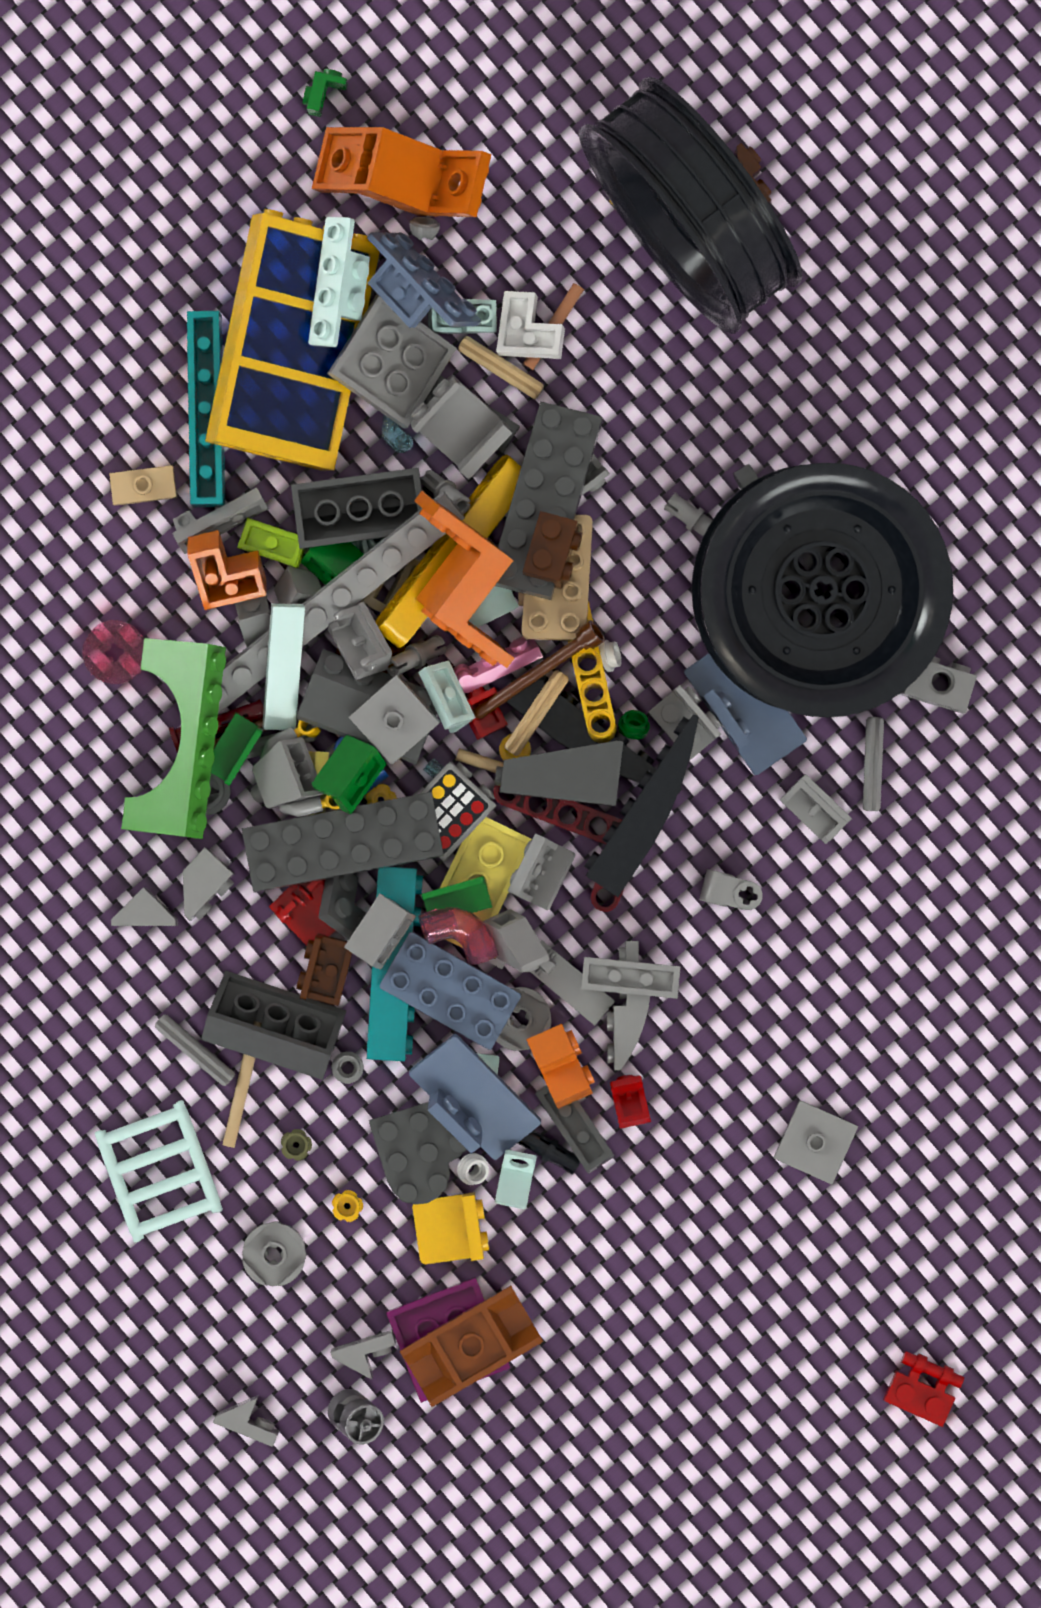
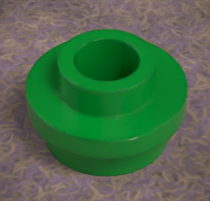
[618,710,650,740]

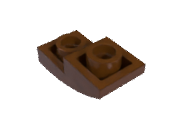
[735,143,772,204]

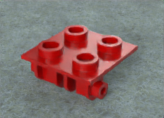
[269,879,356,946]

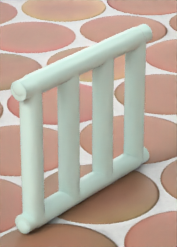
[94,1100,223,1243]

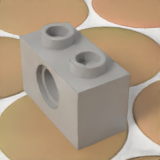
[902,657,977,714]

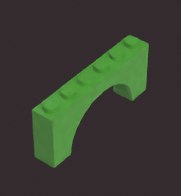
[121,638,226,839]

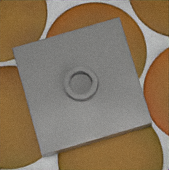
[349,674,441,765]
[773,1100,859,1185]

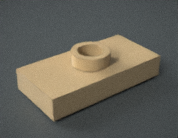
[109,465,177,506]

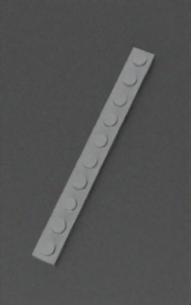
[218,491,465,714]

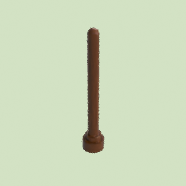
[473,620,605,719]

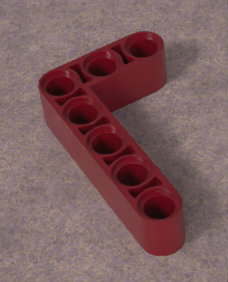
[493,785,624,912]

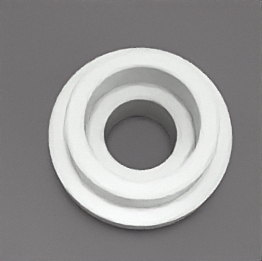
[599,640,621,672]
[457,1153,489,1185]

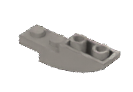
[607,941,650,1070]

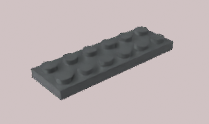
[495,401,603,600]
[242,792,444,893]

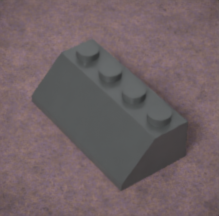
[291,467,422,549]
[296,649,437,765]
[201,970,347,1080]

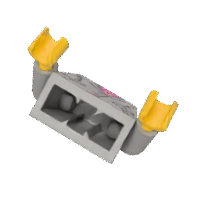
[251,720,340,817]

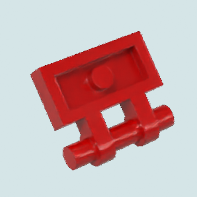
[883,1351,965,1427]

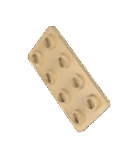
[518,515,593,641]

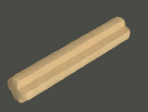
[458,336,544,399]
[505,670,569,756]

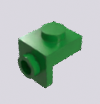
[303,69,348,117]

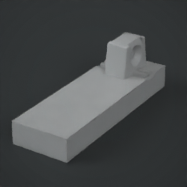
[172,488,269,554]
[531,940,615,1026]
[581,957,681,999]

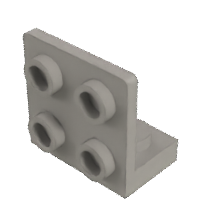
[648,685,722,761]

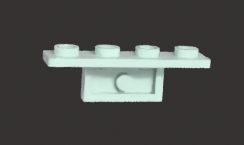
[308,217,370,347]

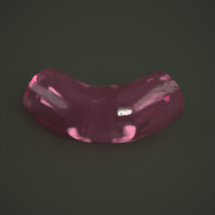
[418,907,499,965]

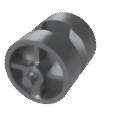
[328,1389,384,1445]

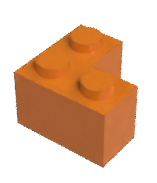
[187,530,267,610]
[526,1024,595,1109]

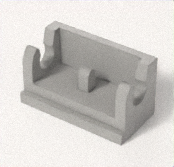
[328,601,392,680]
[780,774,852,844]
[344,893,416,970]

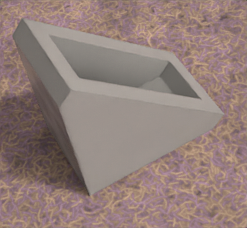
[111,887,178,926]

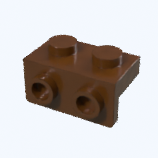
[522,511,583,589]
[296,933,353,1006]

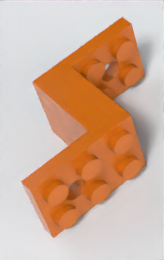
[312,127,492,217]
[414,491,515,668]

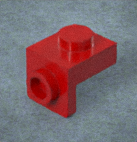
[467,686,508,740]
[610,1075,651,1129]

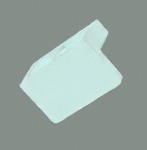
[418,660,476,733]

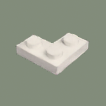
[496,291,565,359]

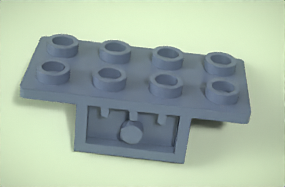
[367,232,482,328]
[684,654,807,775]
[380,932,521,1050]
[409,1034,541,1160]

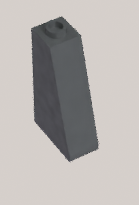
[494,741,623,806]

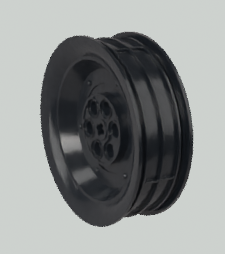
[579,77,802,334]
[691,463,953,718]

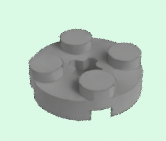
[496,987,551,1051]
[242,1221,307,1286]

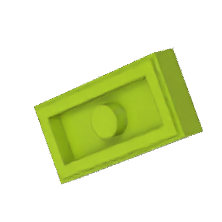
[237,518,305,568]

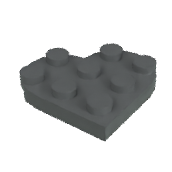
[369,1102,467,1205]

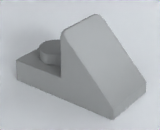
[235,596,271,647]
[330,1330,397,1379]
[213,1395,279,1447]

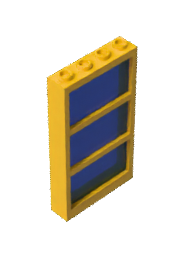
[205,209,380,471]

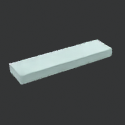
[262,603,305,730]

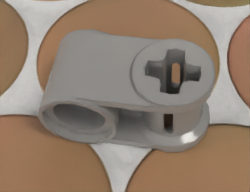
[699,869,763,910]

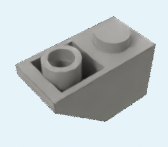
[183,848,235,921]
[483,909,550,973]

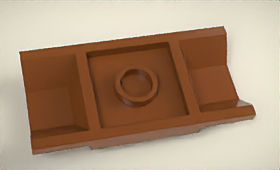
[399,1285,544,1407]

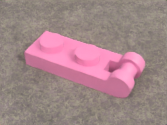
[453,637,543,693]

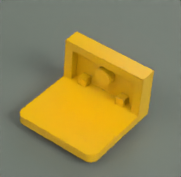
[412,1192,489,1265]

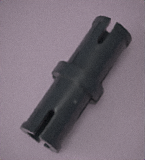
[517,1130,580,1175]

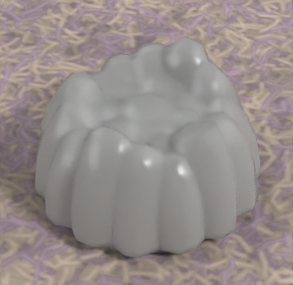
[410,217,440,240]

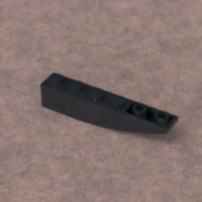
[506,675,682,794]
[584,714,699,897]

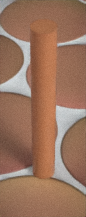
[523,283,584,371]

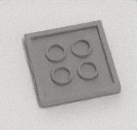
[327,294,457,428]

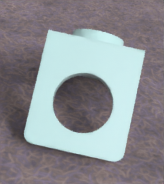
[495,1150,537,1209]

